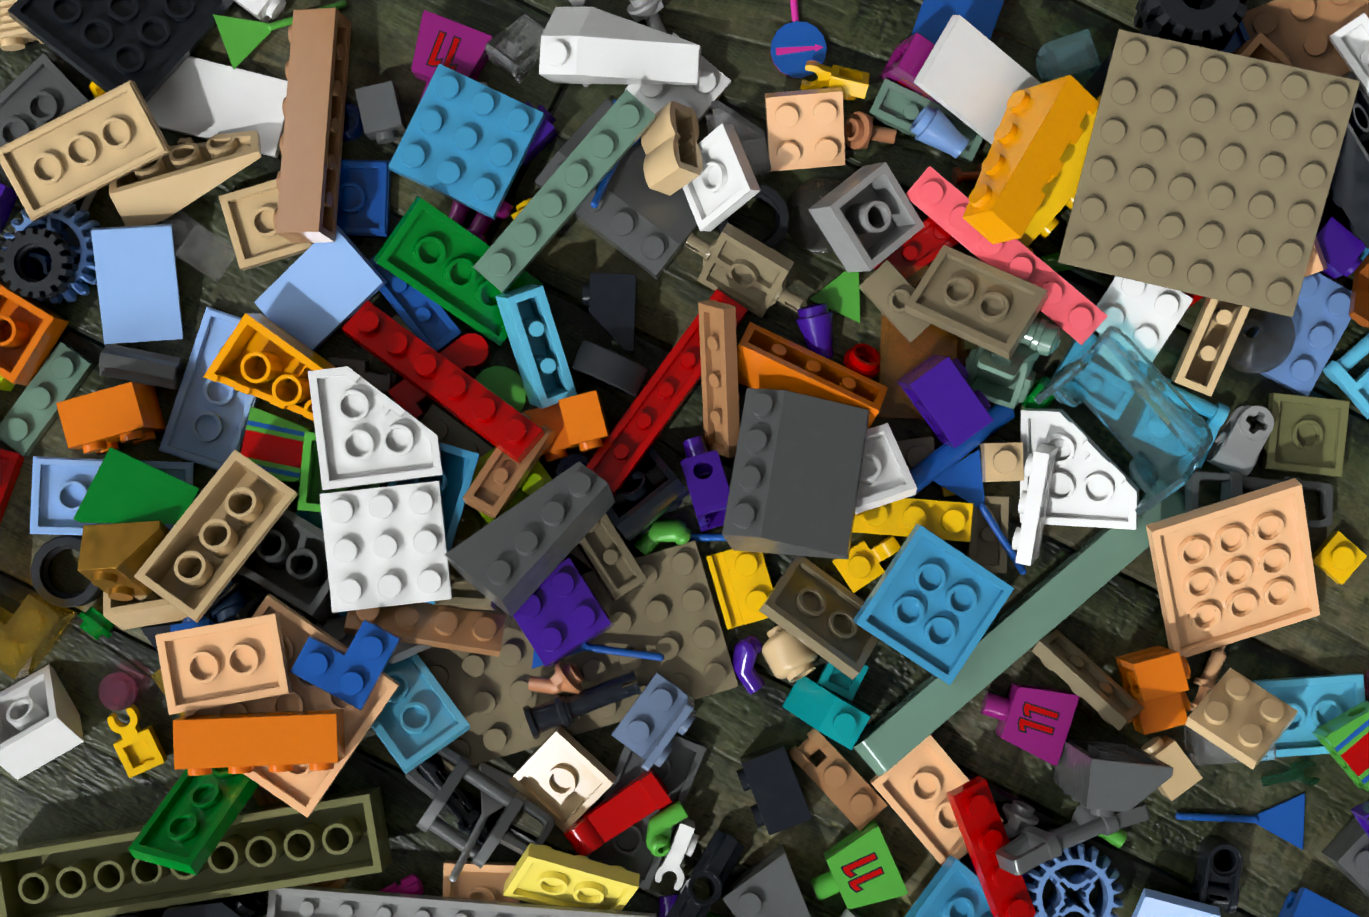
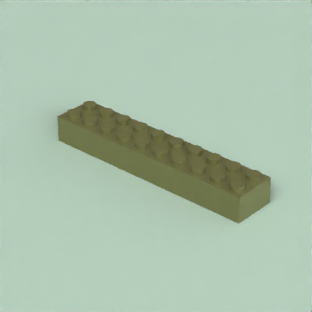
[0,786,393,917]

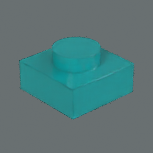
[817,661,869,701]

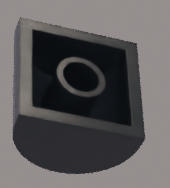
[606,446,690,541]

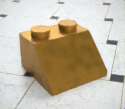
[77,521,170,601]

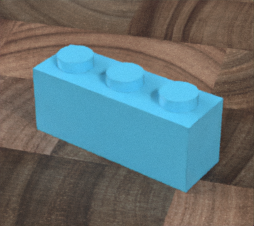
[495,284,577,409]

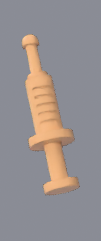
[1189,645,1227,711]

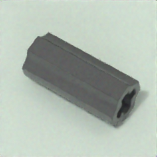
[98,344,185,390]

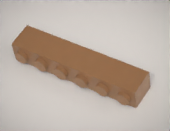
[273,8,352,243]

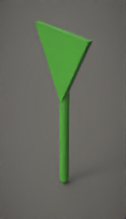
[213,0,347,70]
[809,271,860,323]

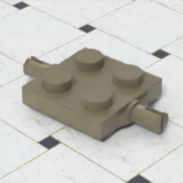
[684,223,805,318]

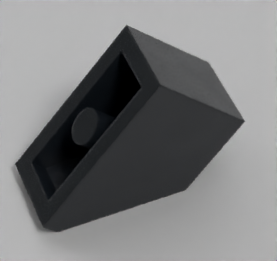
[582,273,637,354]

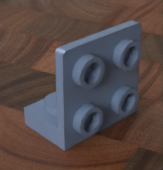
[611,671,696,772]

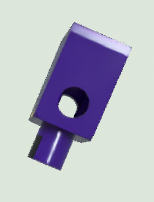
[680,436,730,532]

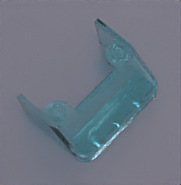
[1034,326,1213,516]

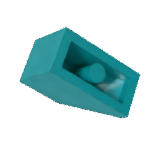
[782,676,871,750]

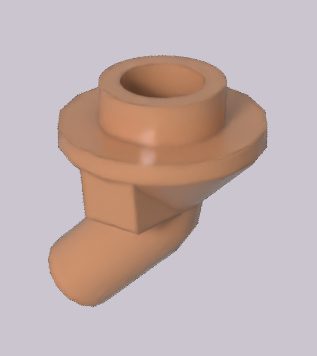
[844,111,897,150]
[528,661,584,694]

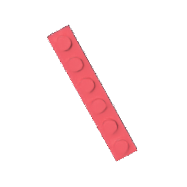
[906,166,1107,345]

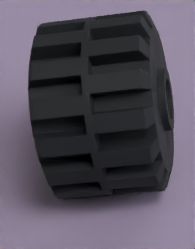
[1134,0,1248,51]

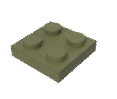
[1261,393,1350,477]

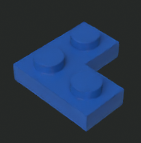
[290,619,401,710]

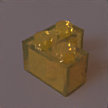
[0,593,75,679]

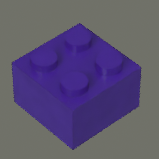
[897,354,994,448]
[513,558,614,667]

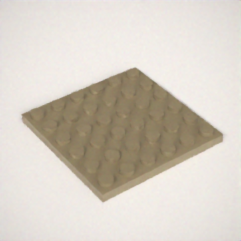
[1058,29,1360,317]

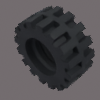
[0,228,79,299]

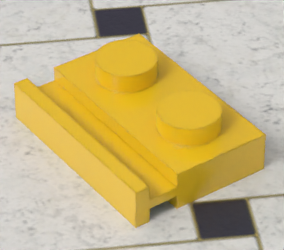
[706,549,773,630]

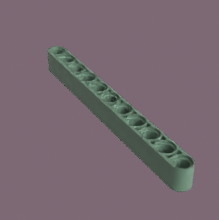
[853,477,1185,776]

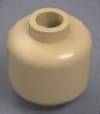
[762,625,818,683]

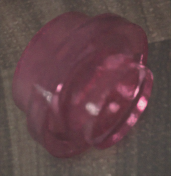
[98,672,138,711]

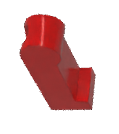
[388,333,491,421]
[563,767,672,856]

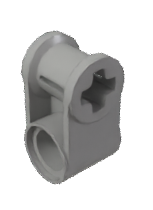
[1206,405,1274,477]

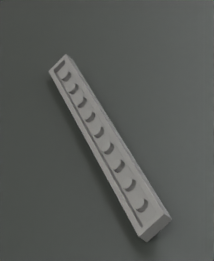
[267,885,657,917]

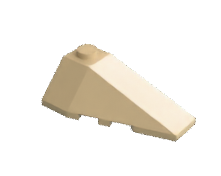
[109,130,261,226]

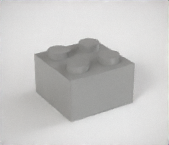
[808,162,925,273]

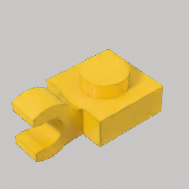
[800,60,870,100]
[832,535,901,593]

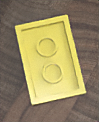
[503,843,640,911]

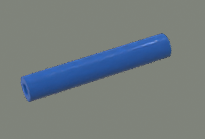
[908,404,1015,498]

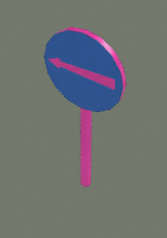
[770,0,827,78]

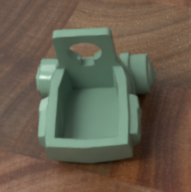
[964,318,1061,409]

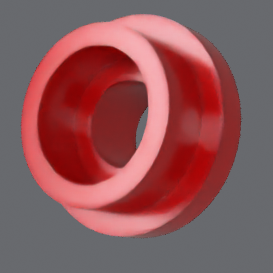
[843,343,881,379]

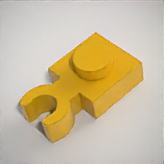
[107,704,168,778]

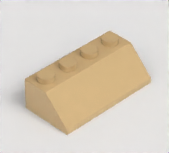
[134,450,298,623]

